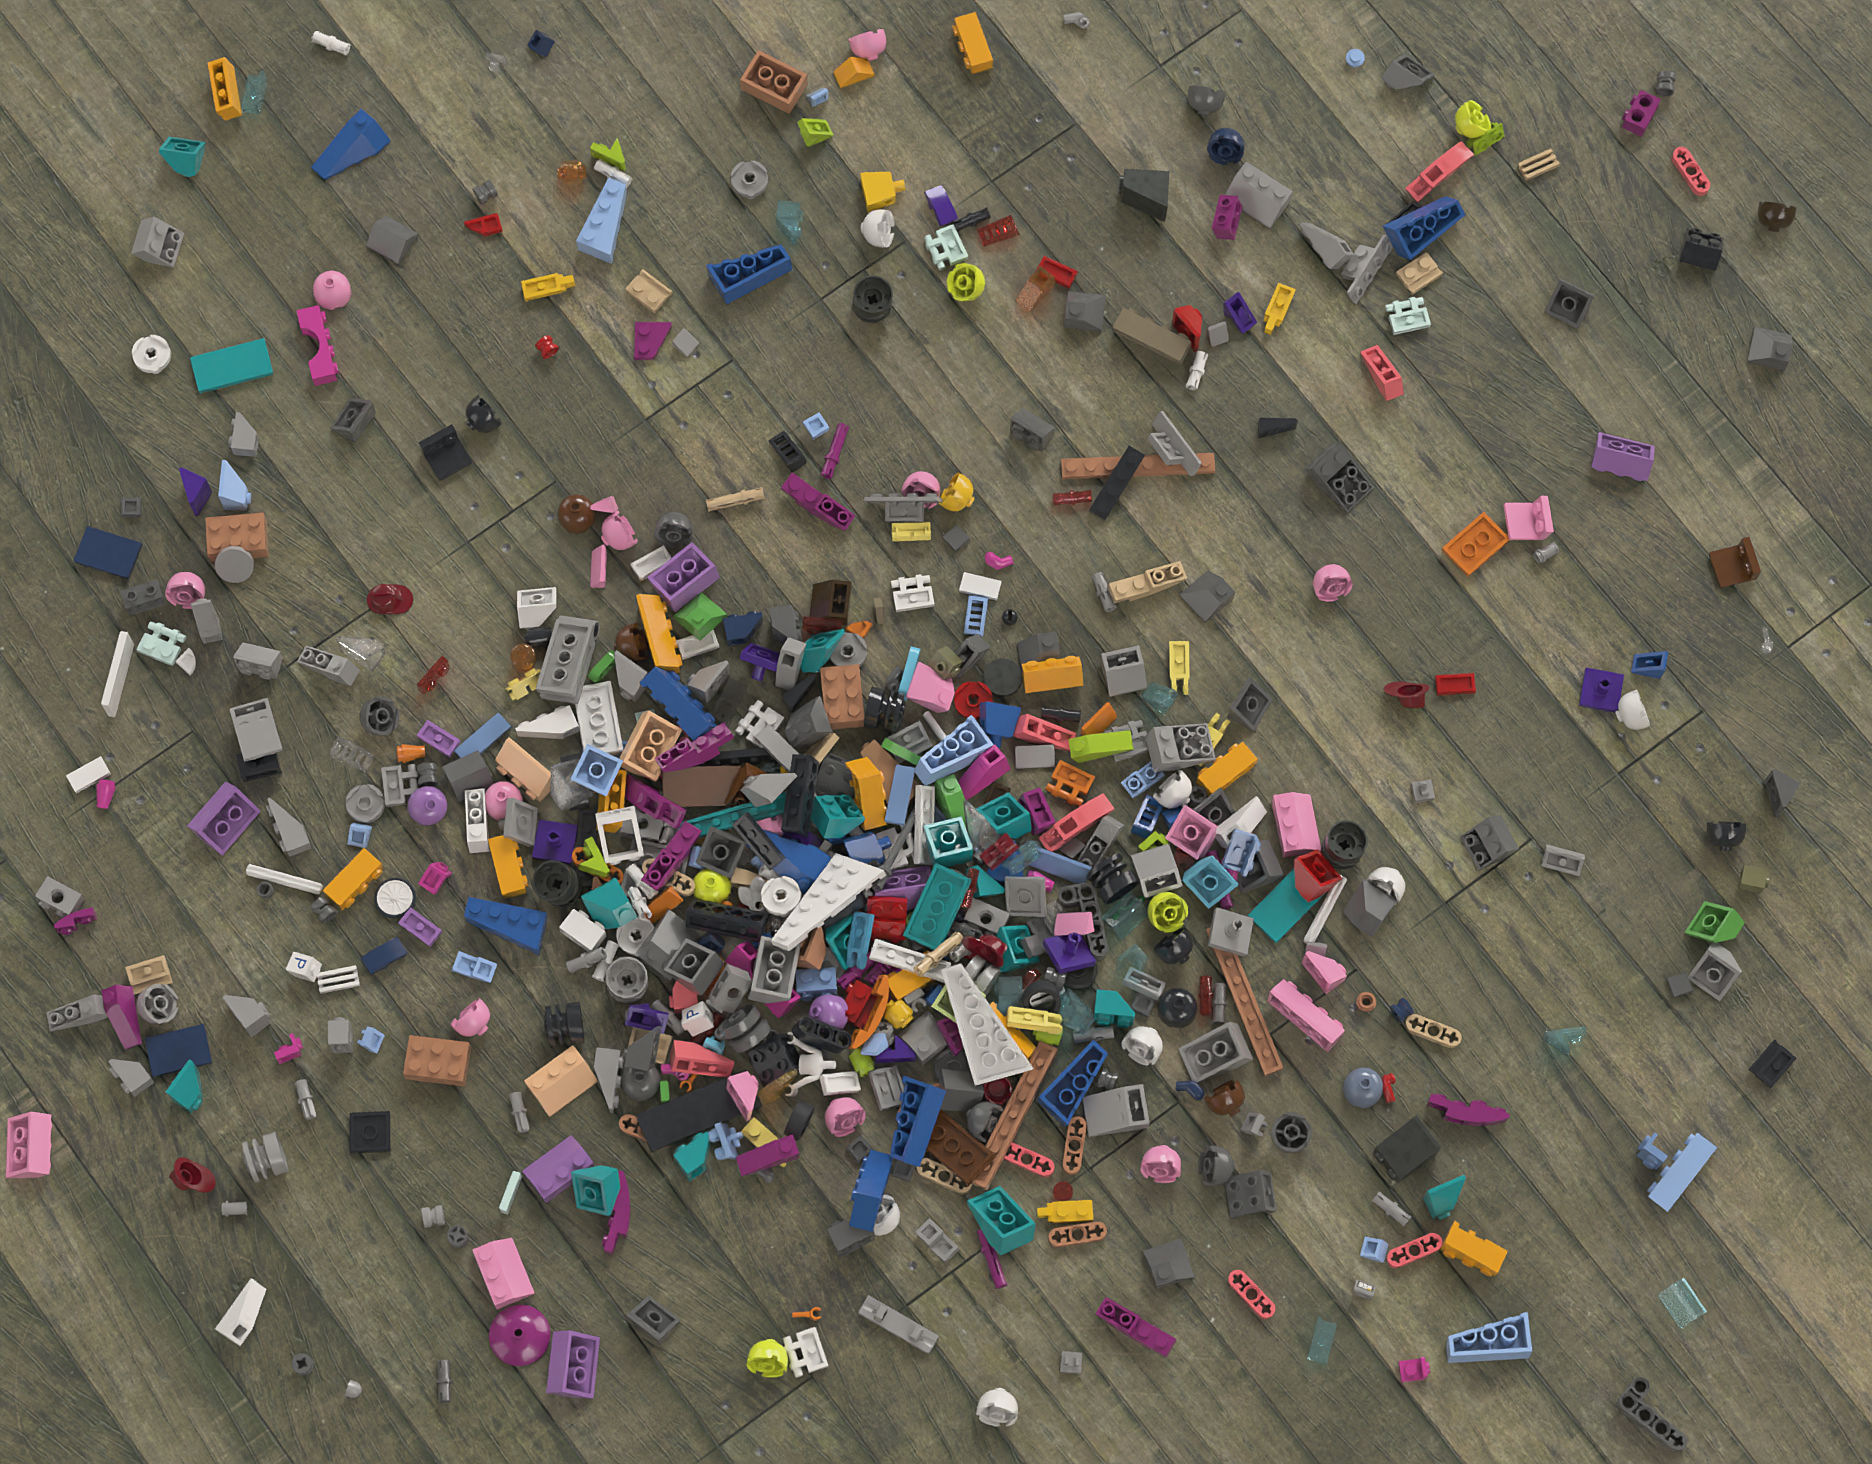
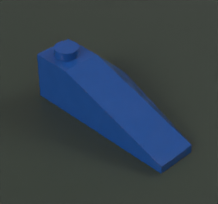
[311,109,391,180]

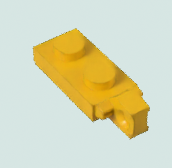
[521,273,575,301]
[1263,283,1296,335]
[1037,1200,1093,1223]

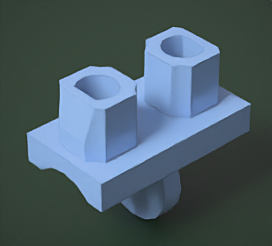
[708,1122,744,1160]

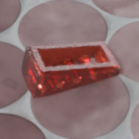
[977,215,1020,247]

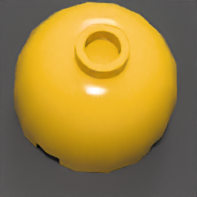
[938,472,974,511]

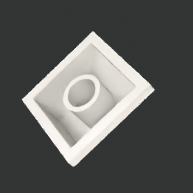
[517,587,556,629]

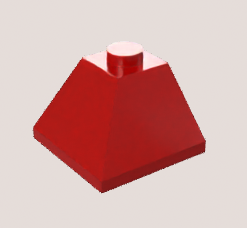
[1171,305,1202,352]
[1294,849,1343,902]

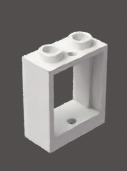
[595,806,644,865]

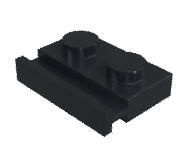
[1748,1039,1797,1089]

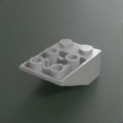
[230,698,283,762]
[1145,723,1216,772]
[1083,1084,1150,1137]

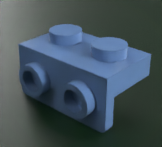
[1221,829,1261,877]
[796,967,837,1001]
[1637,1133,1668,1170]

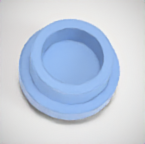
[1346,49,1365,67]

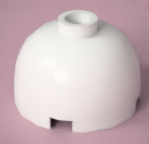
[861,209,894,247]
[1616,690,1650,730]
[1153,770,1192,808]
[1367,867,1405,905]
[1122,1026,1163,1066]
[873,1195,900,1236]
[976,1388,1018,1426]

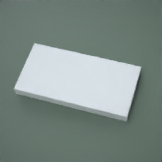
[101,631,134,717]
[575,681,623,756]

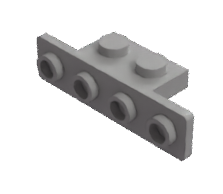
[1341,234,1393,304]
[1147,411,1202,476]
[864,493,943,522]

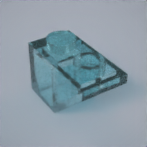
[776,200,804,245]
[994,976,1023,1016]
[1059,988,1095,1034]

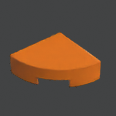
[846,621,873,639]

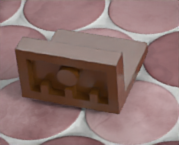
[1709,537,1761,588]

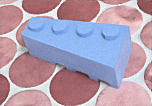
[914,715,993,786]
[1446,1312,1532,1363]

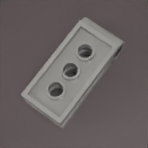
[536,616,600,704]

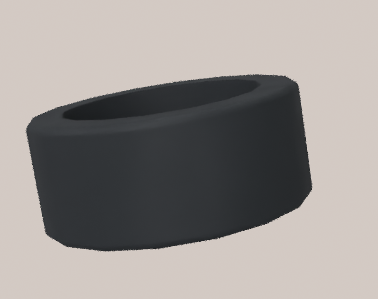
[1023,981,1061,1014]
[784,1101,815,1141]

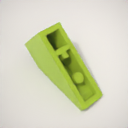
[1068,730,1134,763]

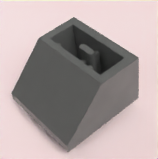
[1010,408,1055,452]
[770,605,802,645]
[1460,815,1519,871]

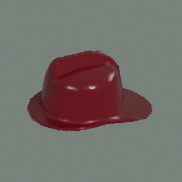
[367,584,414,614]
[1383,681,1429,708]
[962,935,1007,967]
[169,1157,216,1193]

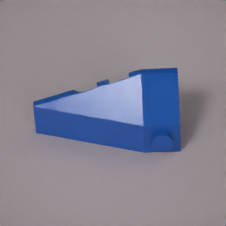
[744,829,831,895]

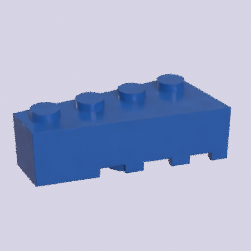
[464,897,548,956]
[1036,1040,1108,1127]
[890,1076,946,1167]
[849,1150,893,1232]

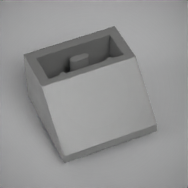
[131,217,184,267]
[233,643,283,680]
[1100,645,1147,697]
[1131,844,1182,898]

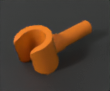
[680,1074,697,1093]
[792,1307,821,1321]

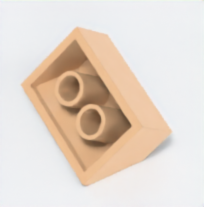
[619,711,682,781]
[495,738,556,802]
[524,1045,598,1117]

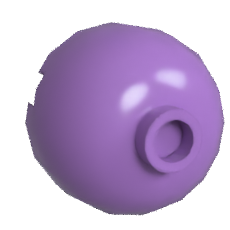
[407,786,447,826]
[809,994,848,1033]

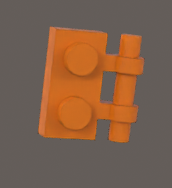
[1045,760,1095,806]

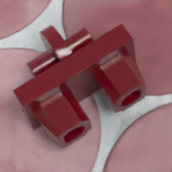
[979,833,1019,871]

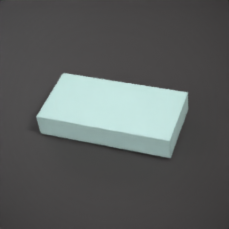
[499,1171,522,1215]

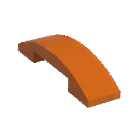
[848,974,889,1049]

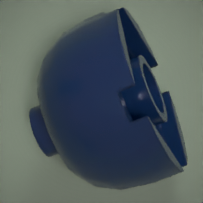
[1207,128,1245,165]

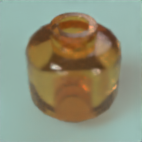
[557,160,586,185]
[510,643,537,671]

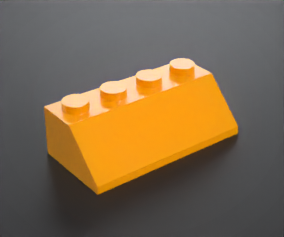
[636,594,683,674]

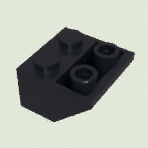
[1679,228,1723,271]

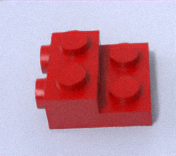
[867,895,908,943]
[845,980,891,1033]

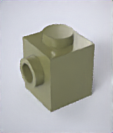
[928,646,963,680]
[1737,865,1770,894]

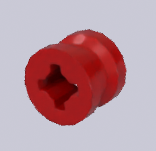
[535,335,559,359]

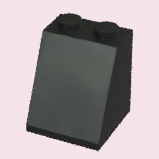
[1118,169,1169,221]
[1374,1115,1441,1183]

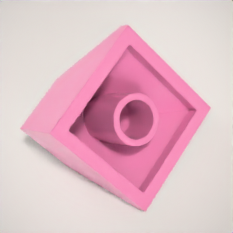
[905,662,955,713]
[1165,805,1218,860]
[1302,951,1346,994]
[726,1071,759,1122]

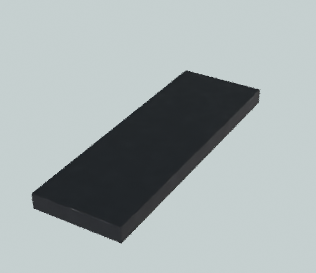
[635,1069,763,1153]

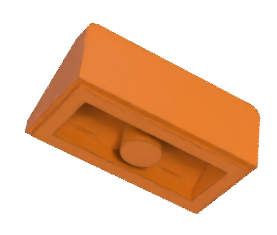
[1081,702,1117,736]
[645,885,683,924]

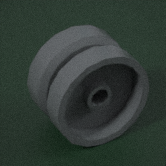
[719,1003,771,1053]

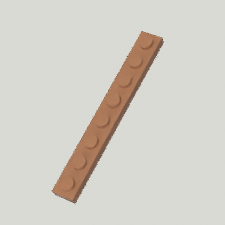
[1061,453,1215,479]
[1205,927,1283,1076]
[971,1041,1058,1190]

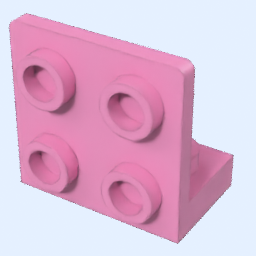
[1504,496,1554,540]

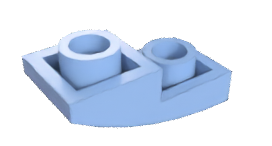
[1121,762,1165,798]

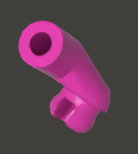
[984,552,1014,570]

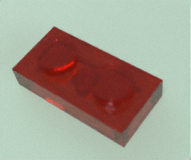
[803,616,842,633]
[417,656,450,695]

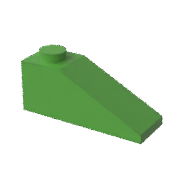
[934,774,975,836]

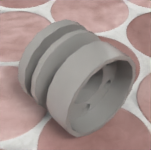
[606,957,648,1004]
[242,1131,289,1183]

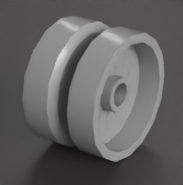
[965,955,1001,996]

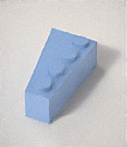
[576,178,627,264]
[1647,1132,1717,1212]

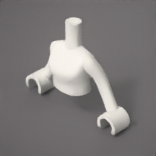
[785,1032,836,1097]

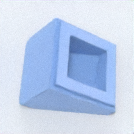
[806,88,829,107]
[347,822,372,848]
[861,1033,889,1055]
[1360,1237,1388,1263]

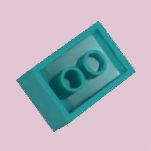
[967,1186,1036,1255]

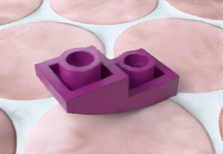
[54,907,97,935]

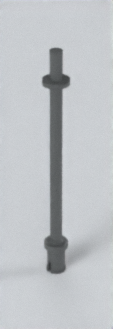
[872,781,936,891]

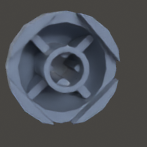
[1343,1067,1383,1108]

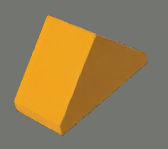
[833,57,875,89]

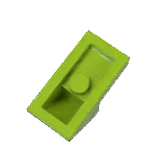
[797,118,834,147]
[590,138,626,171]
[578,837,610,878]

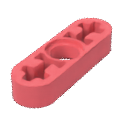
[1672,147,1710,196]
[1003,1142,1054,1177]
[1386,1233,1442,1268]
[1228,1270,1275,1319]

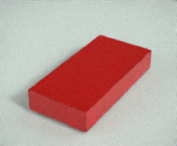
[1035,256,1078,289]
[1435,673,1476,696]

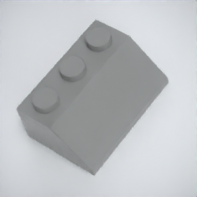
[1225,162,1293,229]
[748,936,801,1003]

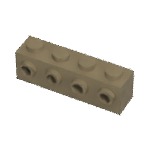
[1113,308,1191,365]

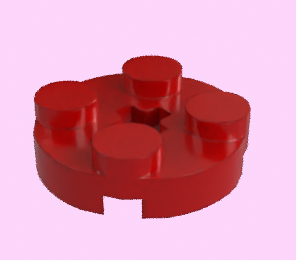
[954,681,993,720]

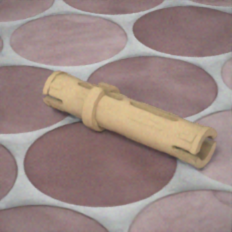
[706,487,765,512]
[913,931,963,977]

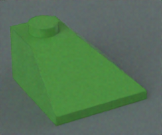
[673,592,728,641]
[1684,901,1745,943]

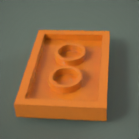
[1441,512,1510,577]

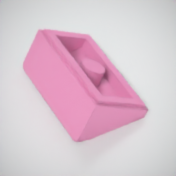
[590,496,618,513]
[590,545,607,588]
[1054,912,1094,936]

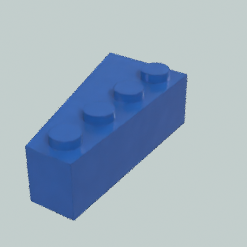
[1382,196,1465,260]
[706,245,793,305]
[639,666,717,741]

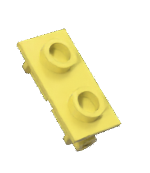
[892,522,931,542]
[505,668,541,700]

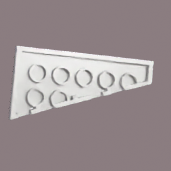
[771,853,886,951]
[941,964,1033,1085]

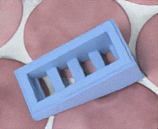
[964,595,988,637]

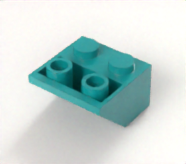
[811,795,865,838]
[1093,989,1135,1028]
[674,1132,711,1182]

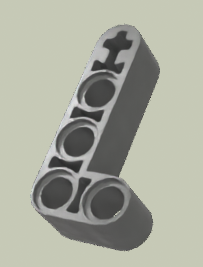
[1058,883,1108,961]
[1616,1377,1687,1453]

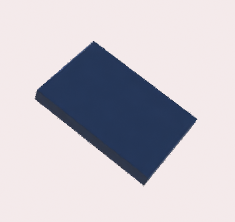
[73,526,142,580]
[145,1024,213,1077]

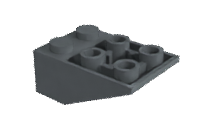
[1304,444,1374,513]

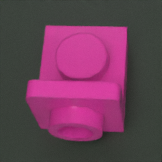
[418,862,452,894]
[274,1033,303,1064]
[1398,1357,1430,1383]

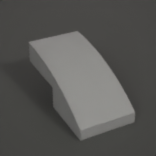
[915,1218,960,1264]

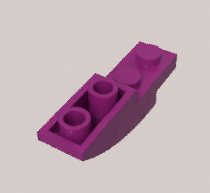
[780,473,856,531]
[655,722,734,772]
[625,774,687,828]
[641,821,701,891]
[1427,1093,1510,1126]
[602,1170,631,1255]
[1095,1297,1177,1358]

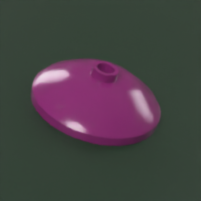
[489,1305,551,1366]

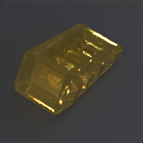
[757,1069,798,1104]

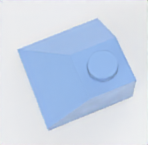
[218,460,252,511]
[570,744,623,796]

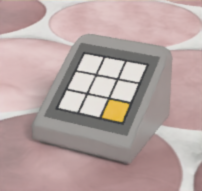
[1352,1280,1376,1300]

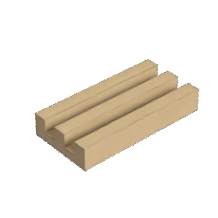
[1517,148,1560,181]

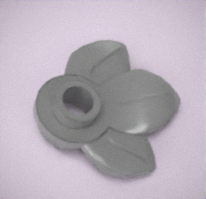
[738,876,778,913]

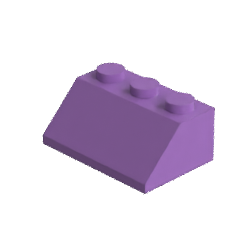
[1591,432,1655,481]
[647,543,720,612]
[187,782,260,856]
[874,865,931,911]
[522,1135,595,1203]
[546,1330,600,1399]

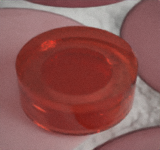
[1022,968,1041,987]
[1053,1181,1073,1202]

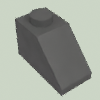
[955,634,990,679]

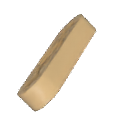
[642,859,695,897]
[1405,1014,1462,1048]
[917,1158,972,1195]

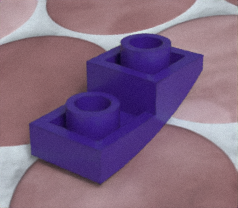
[924,185,958,226]

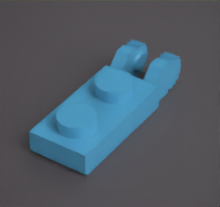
[846,911,875,969]

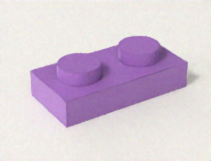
[417,720,461,758]
[398,907,442,947]

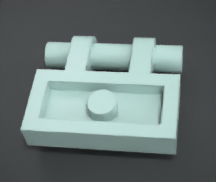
[924,224,968,271]
[1385,297,1431,335]
[136,621,186,666]

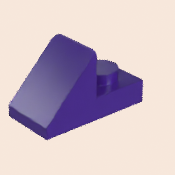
[1223,292,1258,334]
[625,1003,669,1034]
[875,1035,916,1063]

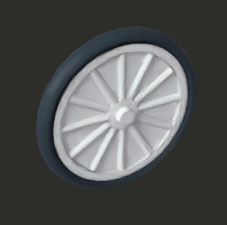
[374,878,416,918]

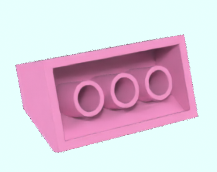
[1267,979,1345,1052]

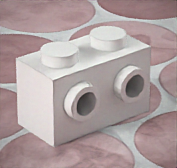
[559,909,606,952]

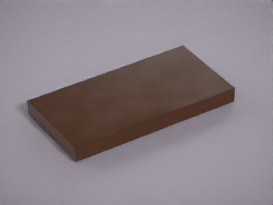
[662,766,741,807]
[926,1110,996,1186]

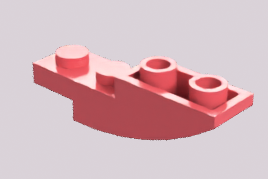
[1405,141,1474,203]
[1039,793,1115,852]

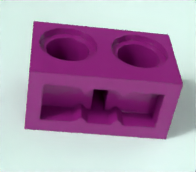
[1622,90,1661,137]
[1212,195,1243,240]
[1017,787,1056,836]

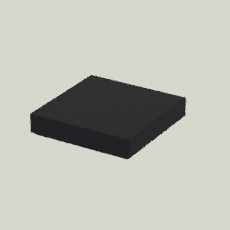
[349,1111,391,1154]

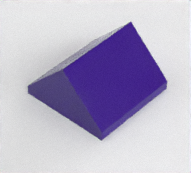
[179,467,212,516]

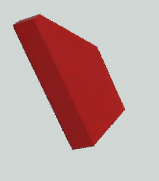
[464,213,503,237]

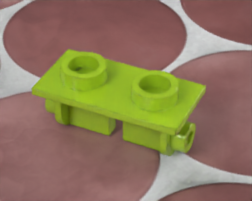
[1466,122,1505,156]

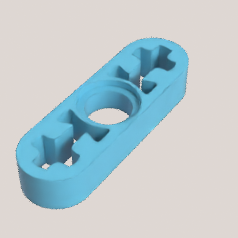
[897,646,921,701]

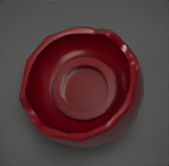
[983,1077,1012,1105]

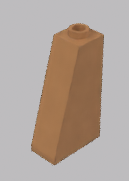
[860,739,919,807]

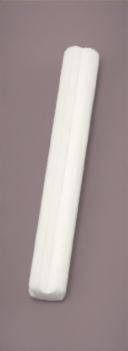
[246,864,323,895]
[1304,875,1347,944]

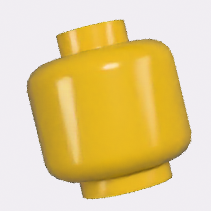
[884,1000,913,1029]

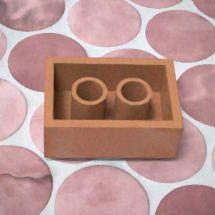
[740,50,808,114]
[205,513,269,562]
[820,664,864,730]
[403,1035,471,1087]

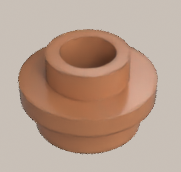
[1356,992,1376,1012]

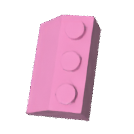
[1272,792,1321,858]
[6,1112,52,1178]
[473,1238,535,1310]

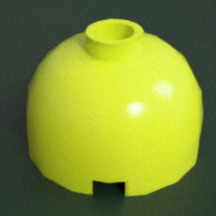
[1455,100,1491,139]
[947,263,985,302]
[693,868,731,904]
[1147,892,1188,933]
[746,1339,788,1377]

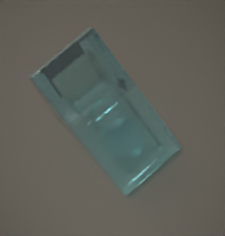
[1140,682,1178,714]
[1543,1026,1587,1056]

